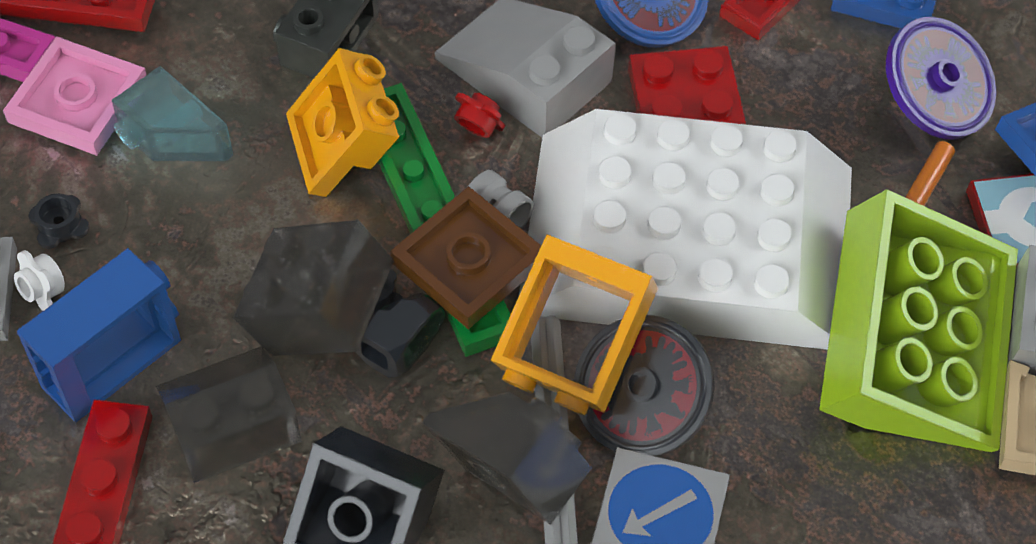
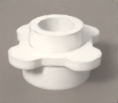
[14,250,65,311]

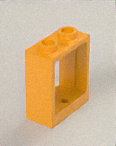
[491,234,658,415]

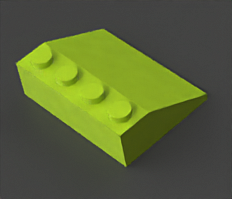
[819,189,1018,452]

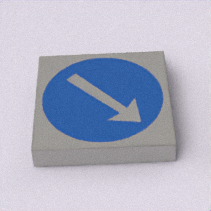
[592,447,730,544]

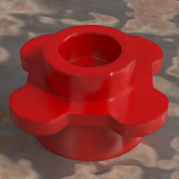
[454,93,506,138]

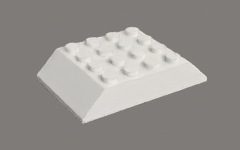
[519,109,852,350]

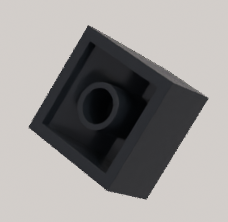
[283,426,445,544]

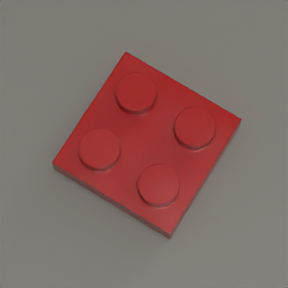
[628,46,746,125]

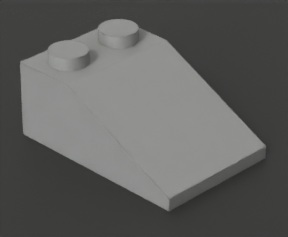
[435,0,615,138]

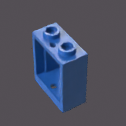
[17,248,181,423]

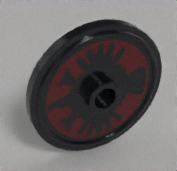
[574,315,715,457]

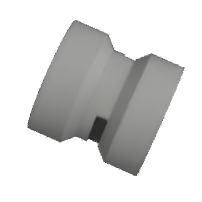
[468,170,534,229]

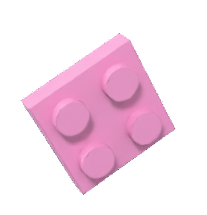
[3,37,148,155]

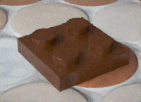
[390,186,541,329]

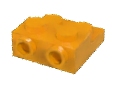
[286,48,399,197]

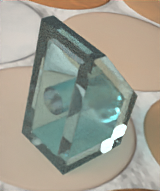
[111,66,233,161]

